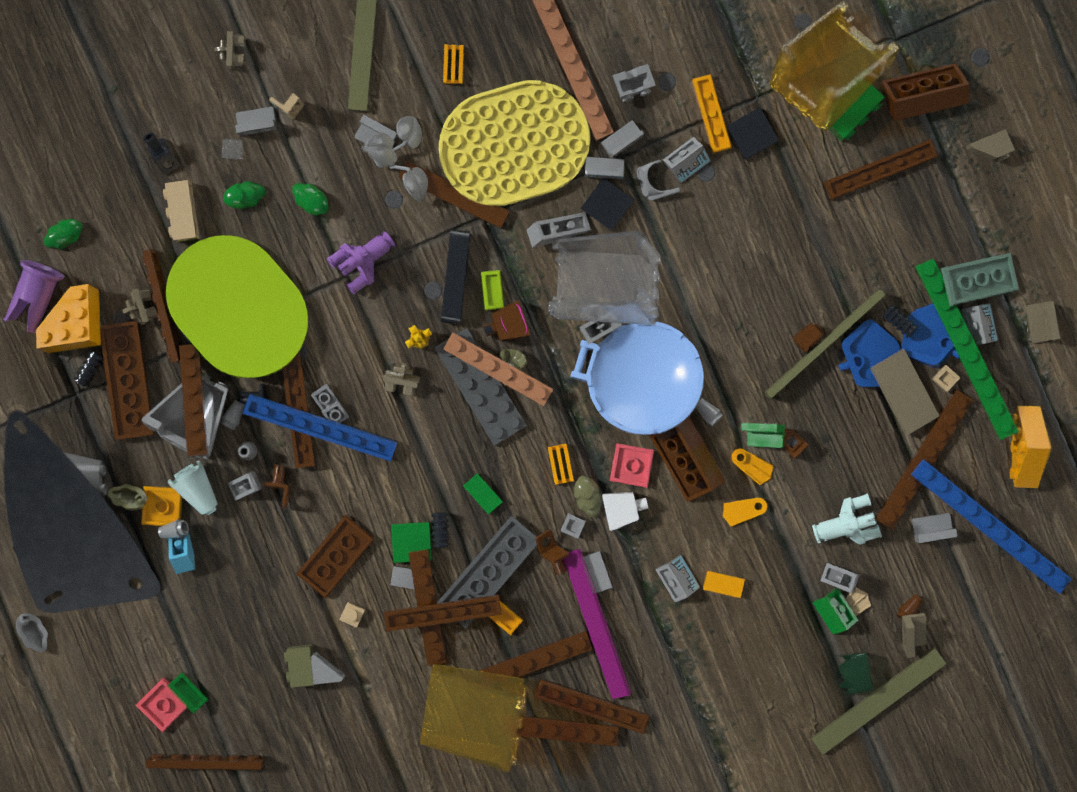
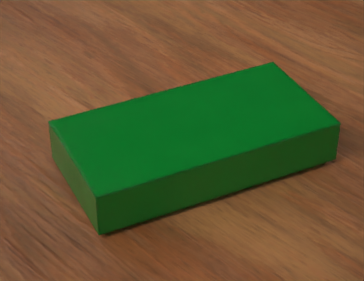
[463,473,503,514]
[167,672,208,714]

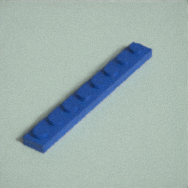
[243,394,397,461]

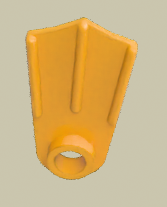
[731,449,774,485]
[722,498,767,526]

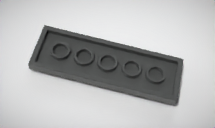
[435,328,527,445]
[437,515,537,628]

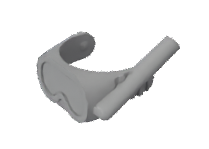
[637,160,680,201]

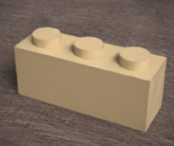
[163,180,200,242]

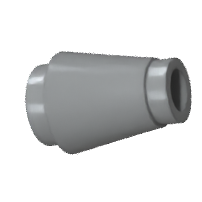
[696,398,723,426]
[221,400,245,430]
[238,441,257,460]
[158,519,189,538]

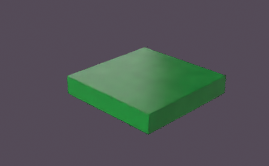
[391,522,432,563]

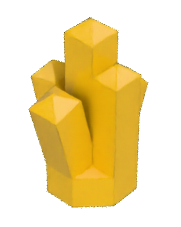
[405,325,432,349]

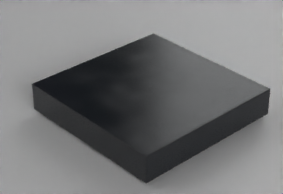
[726,107,779,160]
[581,178,634,231]

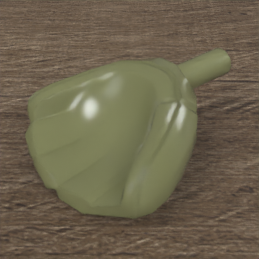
[500,348,528,386]

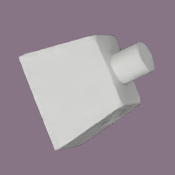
[602,492,648,531]

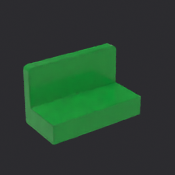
[741,423,785,448]
[813,588,858,634]

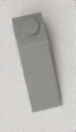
[527,212,591,248]

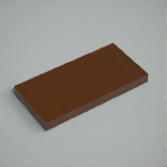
[296,515,375,598]

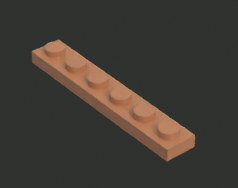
[444,332,553,406]

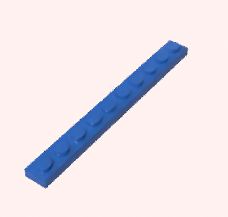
[911,460,1072,594]

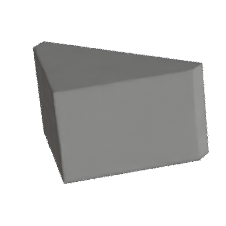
[579,309,622,344]
[228,471,263,501]
[820,563,859,593]
[311,652,345,684]

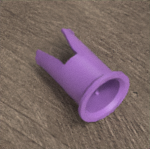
[3,260,65,333]

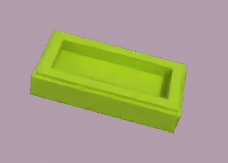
[481,270,504,310]

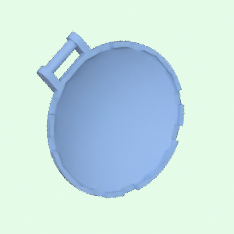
[570,321,704,435]

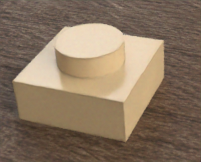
[932,365,960,392]
[339,602,365,628]

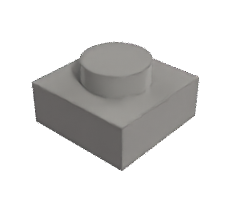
[560,513,586,539]

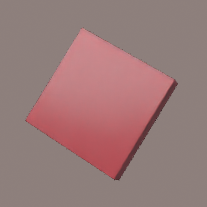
[610,443,654,488]
[136,678,187,732]

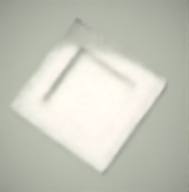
[222,139,243,160]

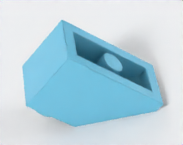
[168,532,195,574]

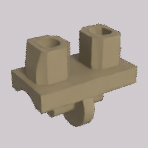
[214,31,246,70]
[122,288,157,326]
[383,362,420,396]

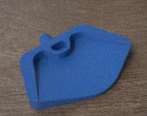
[901,304,959,368]
[838,320,900,387]

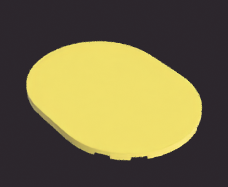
[439,80,590,206]

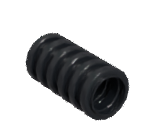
[882,305,919,338]
[74,350,104,387]
[431,512,450,548]

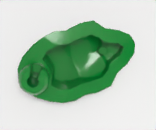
[223,181,266,209]
[292,183,329,215]
[43,219,83,250]

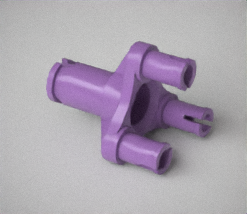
[326,231,395,295]

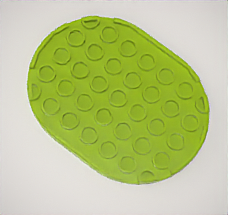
[166,235,308,378]

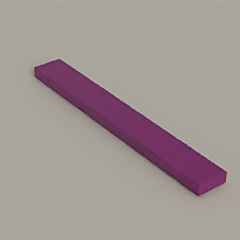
[563,548,631,699]

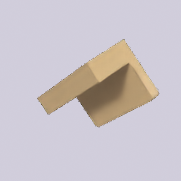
[269,93,305,120]

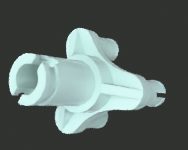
[812,493,882,545]

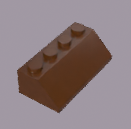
[882,63,969,121]
[649,416,725,502]

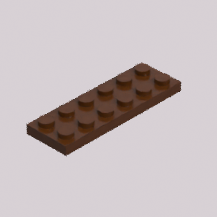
[100,321,155,440]

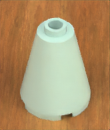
[168,460,218,515]

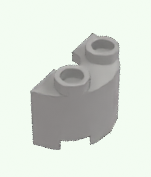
[612,64,656,102]

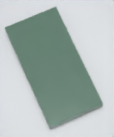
[941,253,1019,306]

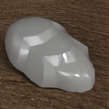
[16,613,48,653]

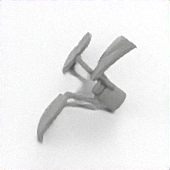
[362,116,428,202]

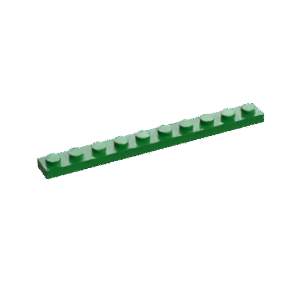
[915,258,1019,440]

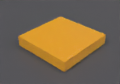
[141,486,183,526]

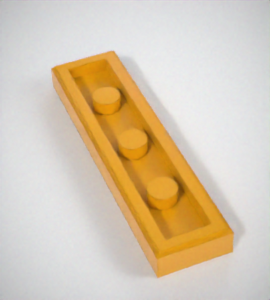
[692,74,732,153]

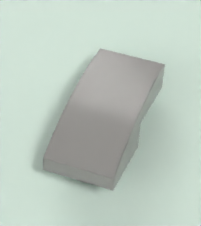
[311,384,349,423]

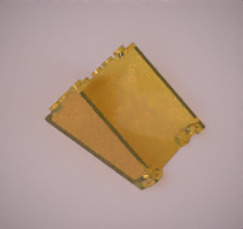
[769,1,900,132]
[420,664,527,772]

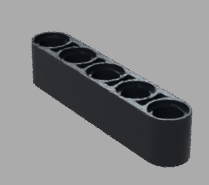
[441,229,470,325]

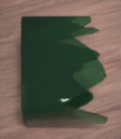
[835,652,873,694]

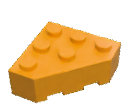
[36,284,101,353]
[1010,406,1051,488]

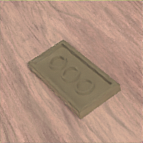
[870,349,939,435]

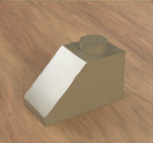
[966,129,1015,161]

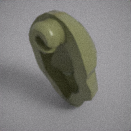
[574,476,603,517]
[108,484,147,510]

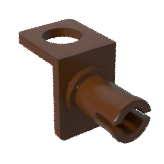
[262,465,291,509]
[535,529,569,575]

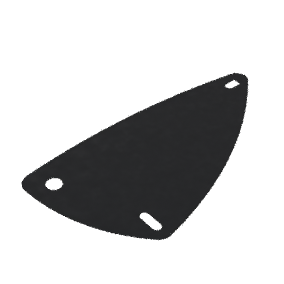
[3,410,160,613]

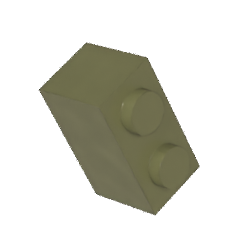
[284,644,314,688]

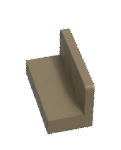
[1026,301,1060,343]
[902,613,926,658]

